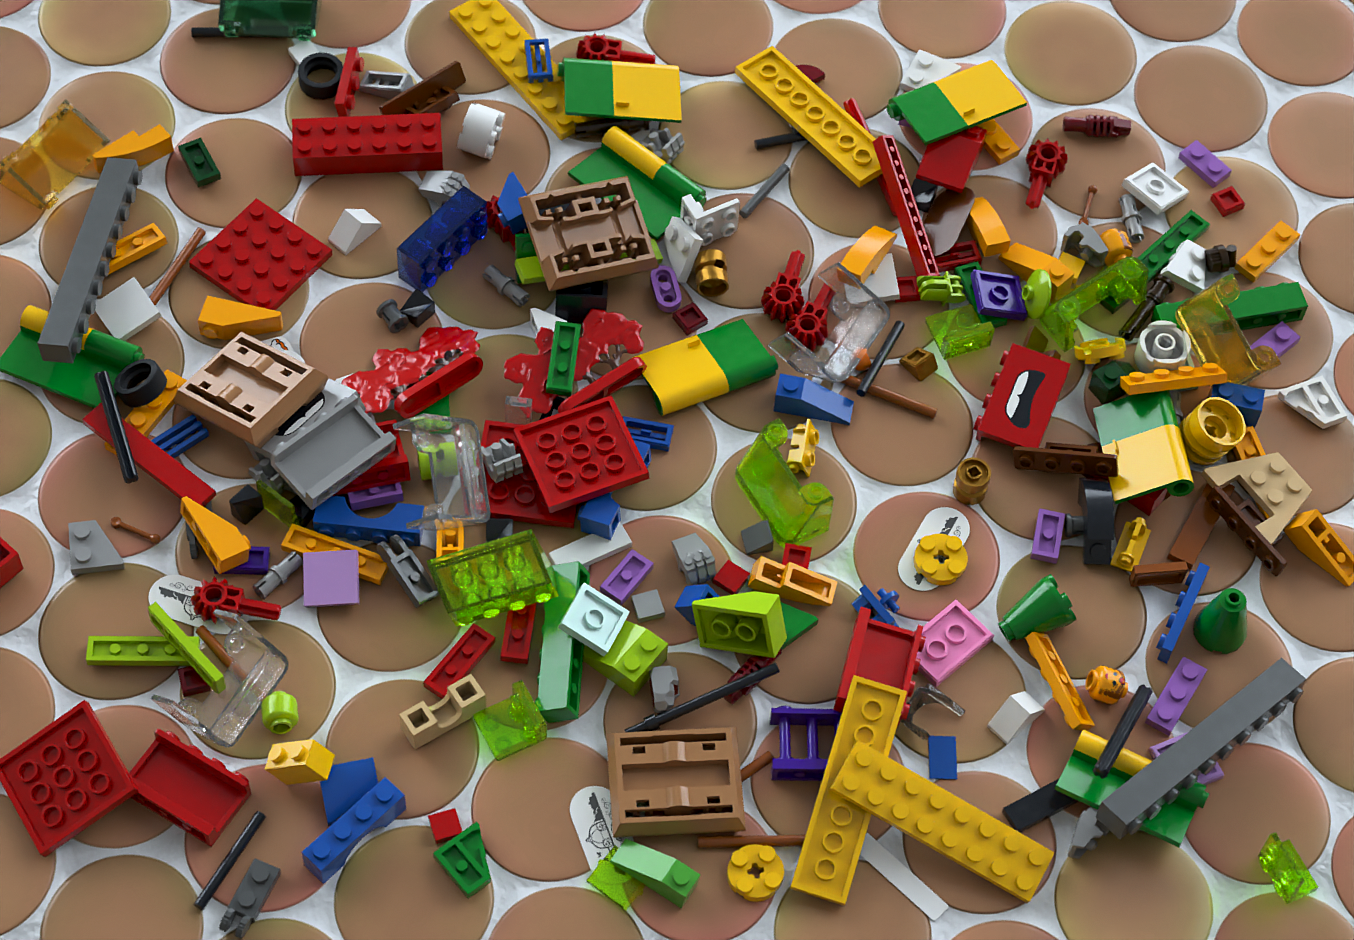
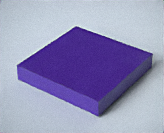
[970,270,1028,321]

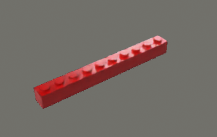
[872,135,940,277]

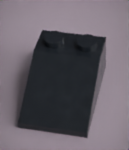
[555,279,608,324]

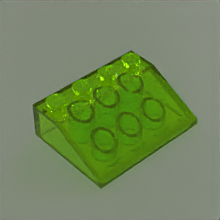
[427,529,559,627]

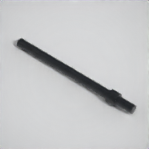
[624,662,780,732]

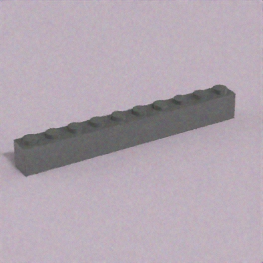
[37,157,142,364]
[1095,658,1306,839]

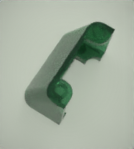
[218,0,322,41]

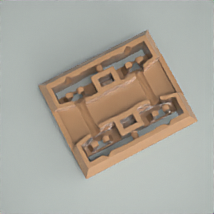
[518,176,659,291]
[173,332,329,449]
[606,727,746,838]

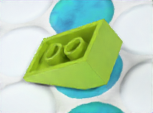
[692,591,787,658]
[583,620,668,697]

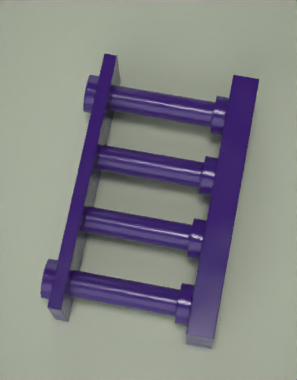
[770,706,842,781]

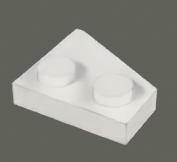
[899,49,961,92]
[663,216,703,283]
[1161,239,1206,294]
[1277,376,1347,429]

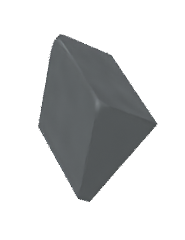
[741,520,774,555]

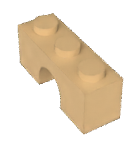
[399,674,486,750]

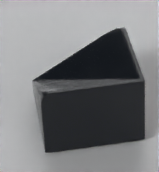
[911,178,938,213]
[400,289,435,328]
[229,484,264,525]
[281,495,315,528]
[486,518,513,552]

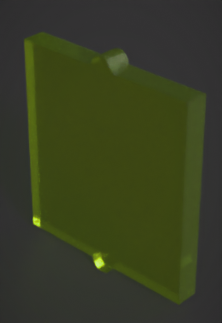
[256,479,298,527]
[586,845,646,910]

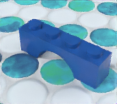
[578,440,651,540]
[313,496,425,547]
[302,777,406,884]

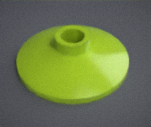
[1022,269,1051,320]

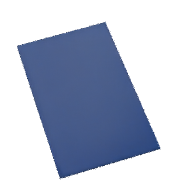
[928,736,957,779]

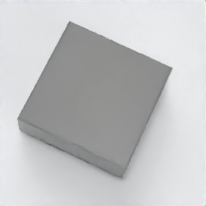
[631,589,665,623]

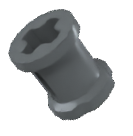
[376,299,409,333]
[1064,513,1084,537]

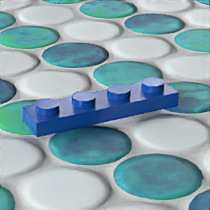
[1156,563,1210,664]

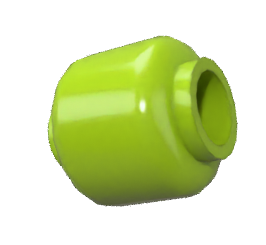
[261,691,299,734]

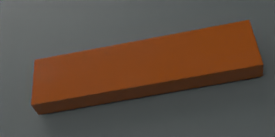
[1167,483,1235,569]

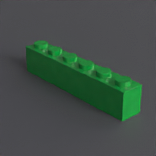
[1151,282,1308,339]
[535,561,590,723]

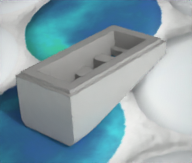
[359,71,414,99]

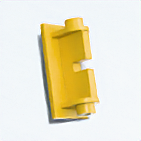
[786,419,819,477]
[1110,517,1151,572]

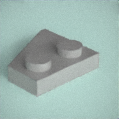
[68,520,125,575]

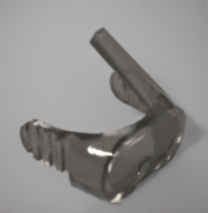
[901,683,965,740]

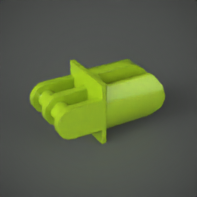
[916,271,966,306]

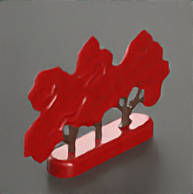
[504,309,647,414]
[341,326,483,418]

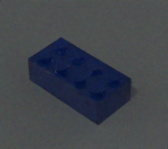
[396,186,488,293]

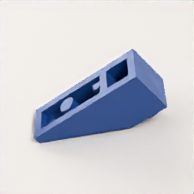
[773,373,854,425]

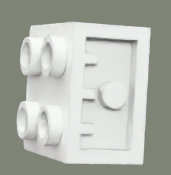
[680,194,740,246]

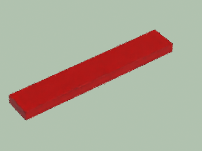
[82,403,216,507]

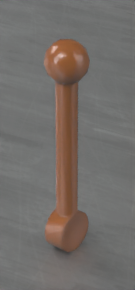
[1078,185,1098,225]
[111,517,161,544]

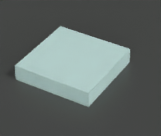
[558,583,630,657]

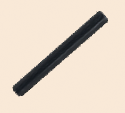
[94,371,139,484]
[1093,685,1152,779]

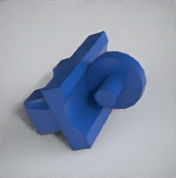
[852,585,900,627]

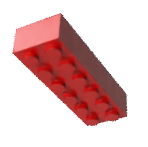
[292,113,443,176]

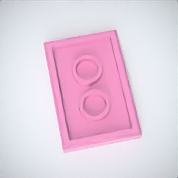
[916,600,994,687]

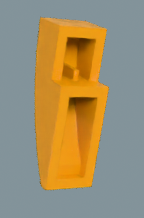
[92,124,174,173]
[966,197,1011,257]
[838,226,897,287]
[747,556,837,606]

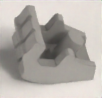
[639,128,685,164]
[418,171,470,211]
[1060,222,1108,268]
[480,438,523,483]
[249,456,290,497]
[672,533,716,586]
[1067,807,1110,859]

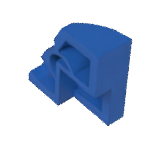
[320,757,378,826]

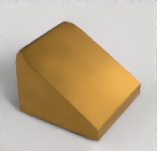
[899,347,938,381]

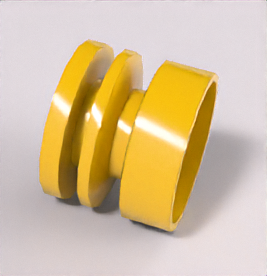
[1179,397,1246,465]

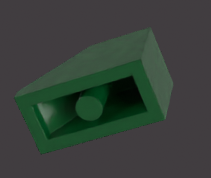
[1088,360,1137,405]

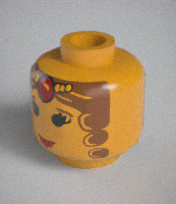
[1100,229,1133,267]
[1085,665,1128,704]

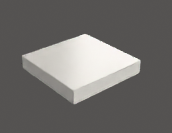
[1121,163,1189,215]
[846,253,900,307]
[95,277,162,341]

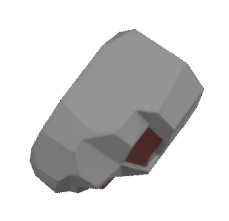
[649,665,680,714]

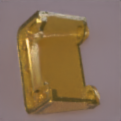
[0,99,110,210]
[1175,273,1281,386]

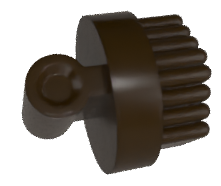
[1205,244,1237,273]

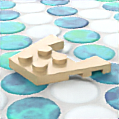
[1201,452,1312,545]

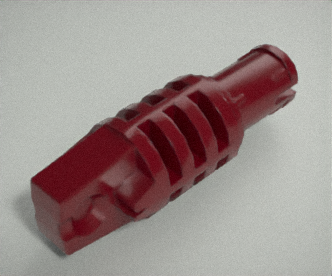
[1063,115,1131,138]
[724,648,782,705]

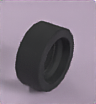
[298,52,343,100]
[114,359,167,408]

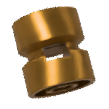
[694,249,729,297]
[953,457,991,505]

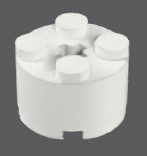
[457,102,505,159]
[1134,321,1191,374]

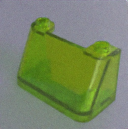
[1040,256,1149,352]
[735,418,834,548]

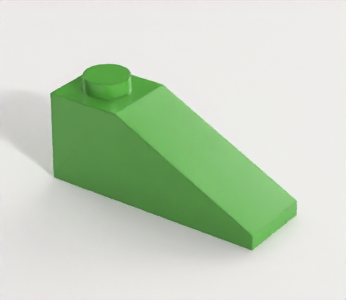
[610,839,701,909]

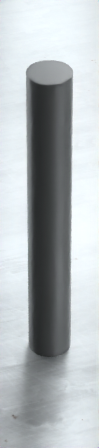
[739,164,790,218]

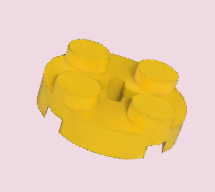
[1074,338,1126,364]
[913,534,968,585]
[727,844,784,902]

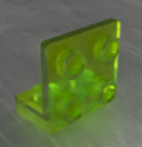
[925,304,995,360]
[473,680,547,761]
[1258,832,1318,904]

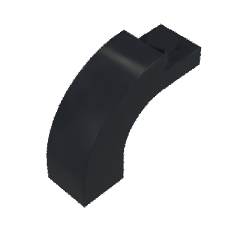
[1078,478,1114,565]

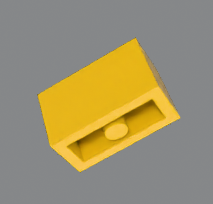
[265,739,335,785]

